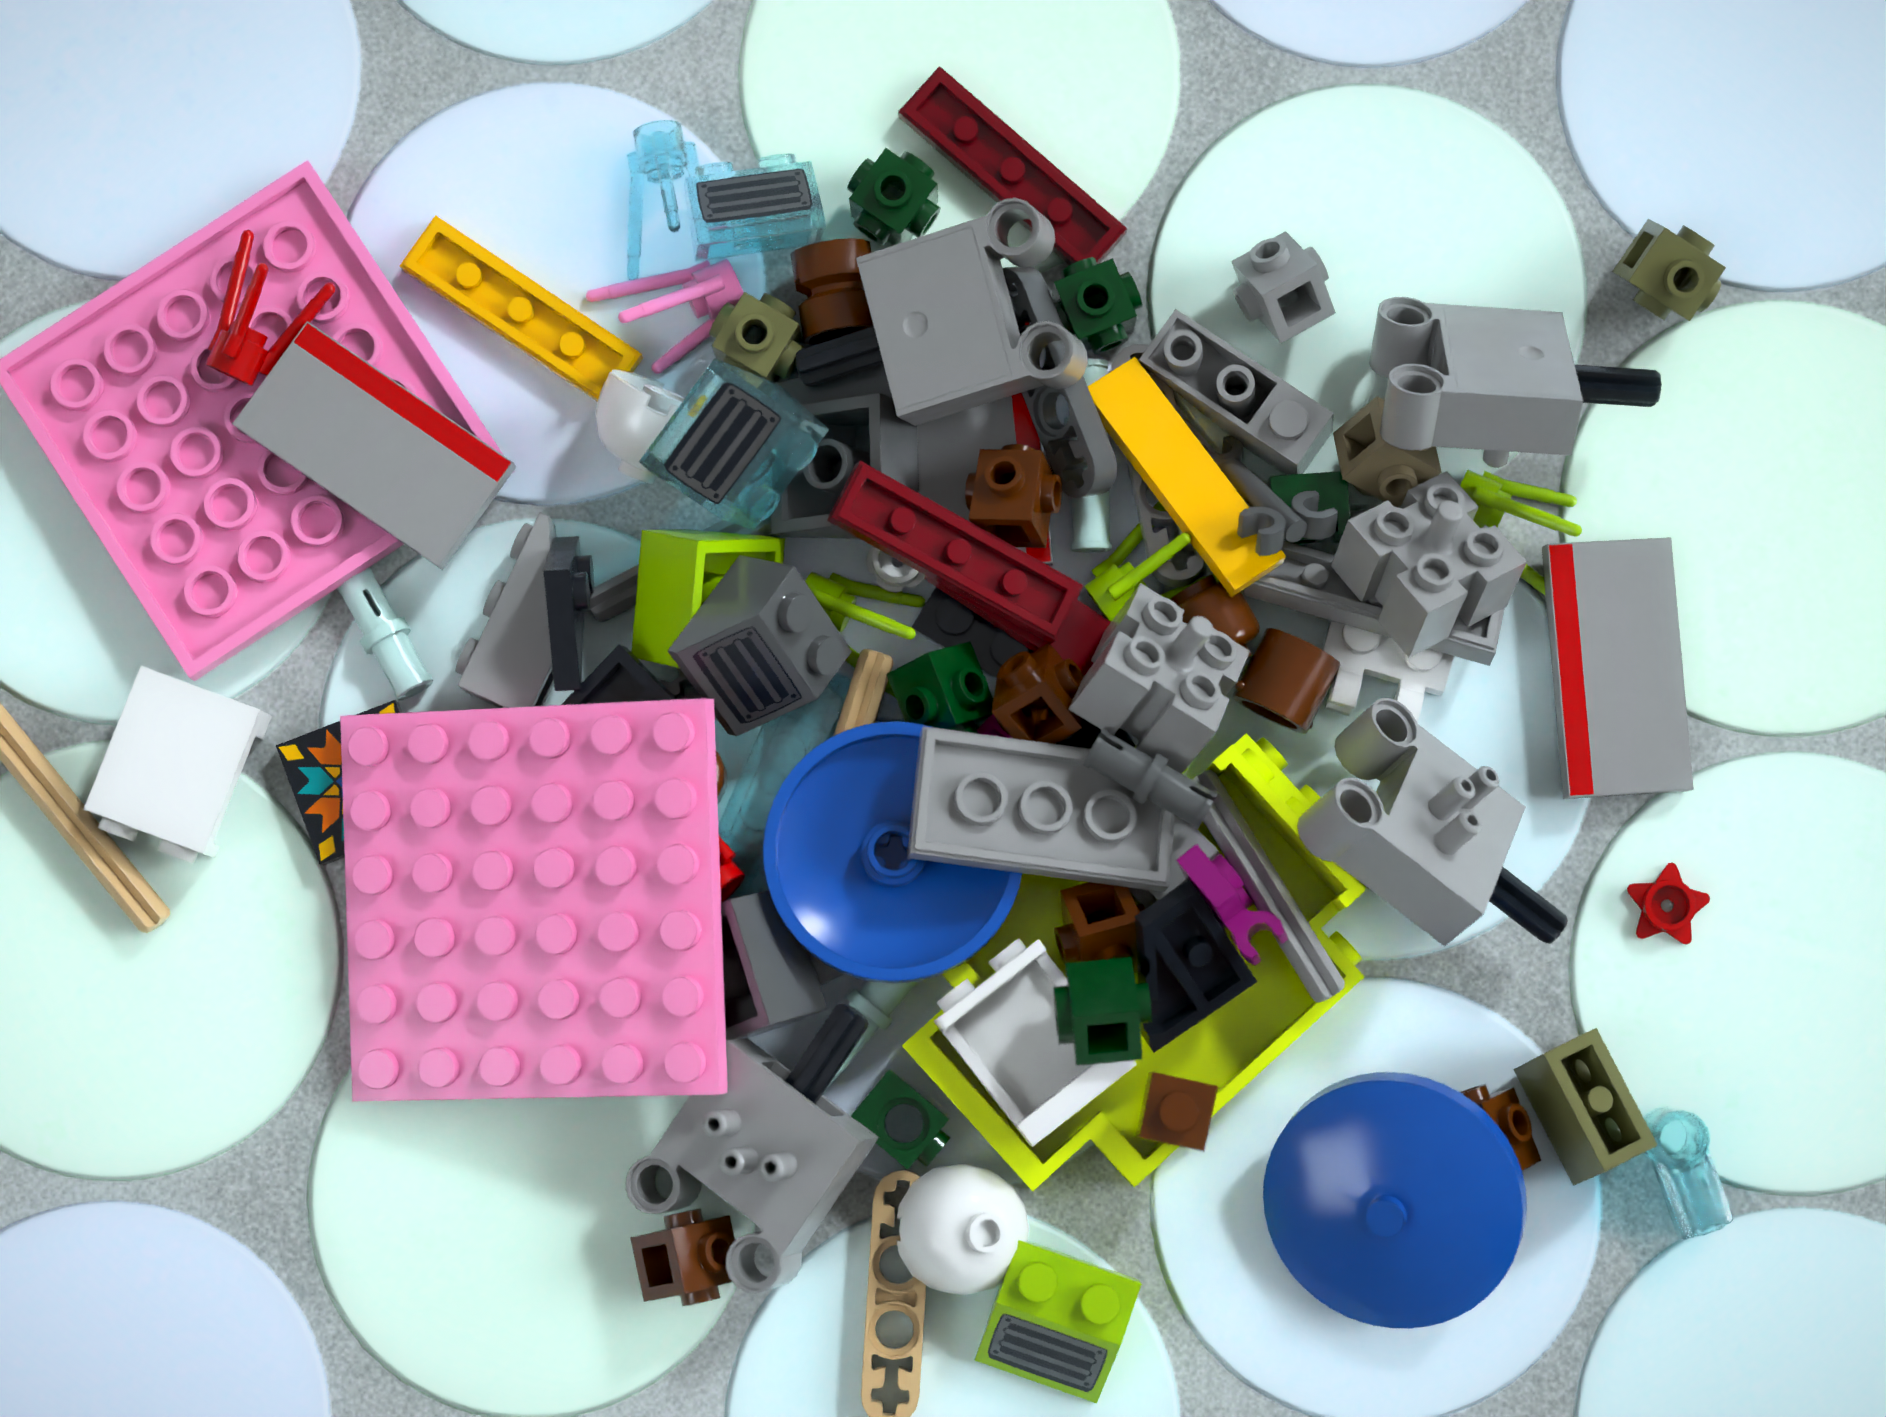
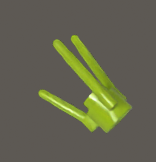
[1460,470,1582,596]
[1084,501,1220,621]
[805,572,925,698]

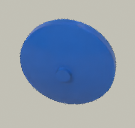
[763,721,1022,983]
[1263,1072,1527,1329]

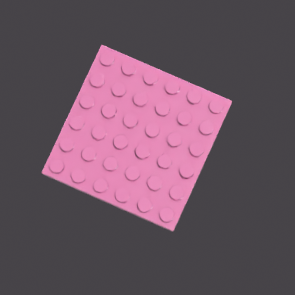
[0,160,515,681]
[340,698,728,1102]

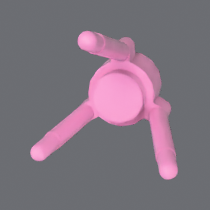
[586,258,743,374]

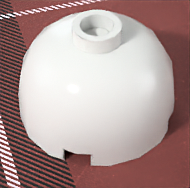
[596,369,708,484]
[897,1164,1030,1295]

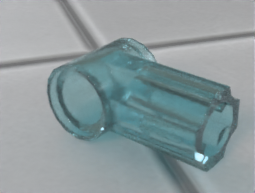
[1644,1106,1734,1240]

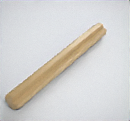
[0,703,170,933]

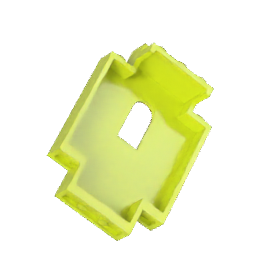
[902,733,1366,1191]

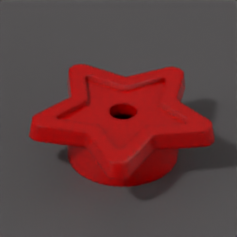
[1627,862,1710,945]

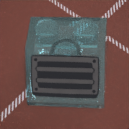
[684,153,826,262]
[639,358,829,530]

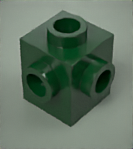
[847,148,941,246]
[1052,257,1143,354]
[886,641,993,734]

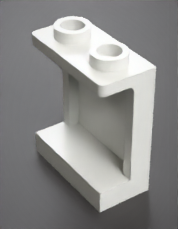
[84,665,272,864]
[934,938,1137,1146]

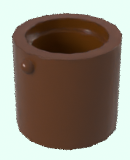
[1232,628,1341,734]

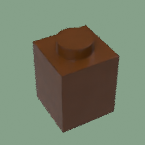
[1135,1072,1218,1151]

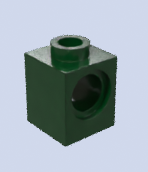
[850,1069,951,1170]

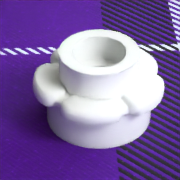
[866,547,926,592]

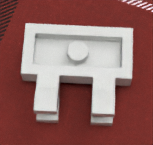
[1322,620,1454,723]

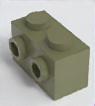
[1513,1027,1658,1186]

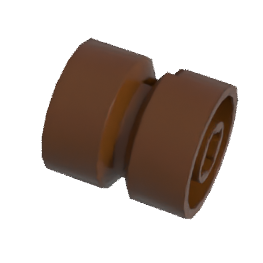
[790,238,874,345]

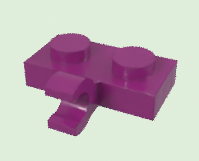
[1176,843,1288,966]

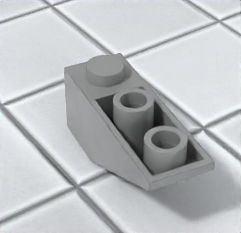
[1139,309,1334,475]
[455,512,556,708]

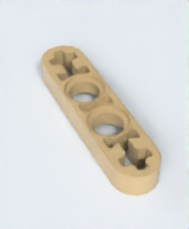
[861,1170,926,1417]

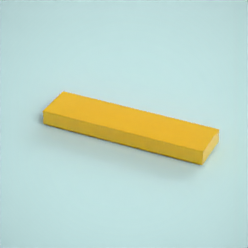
[400,215,643,402]
[1088,357,1286,597]

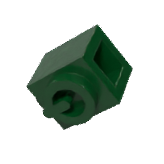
[1053,957,1152,1066]

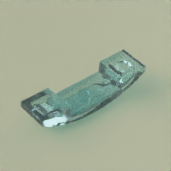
[718,673,851,901]

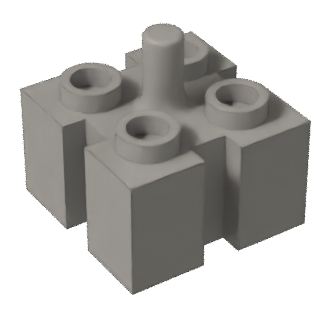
[1331,471,1527,658]
[1069,583,1250,774]

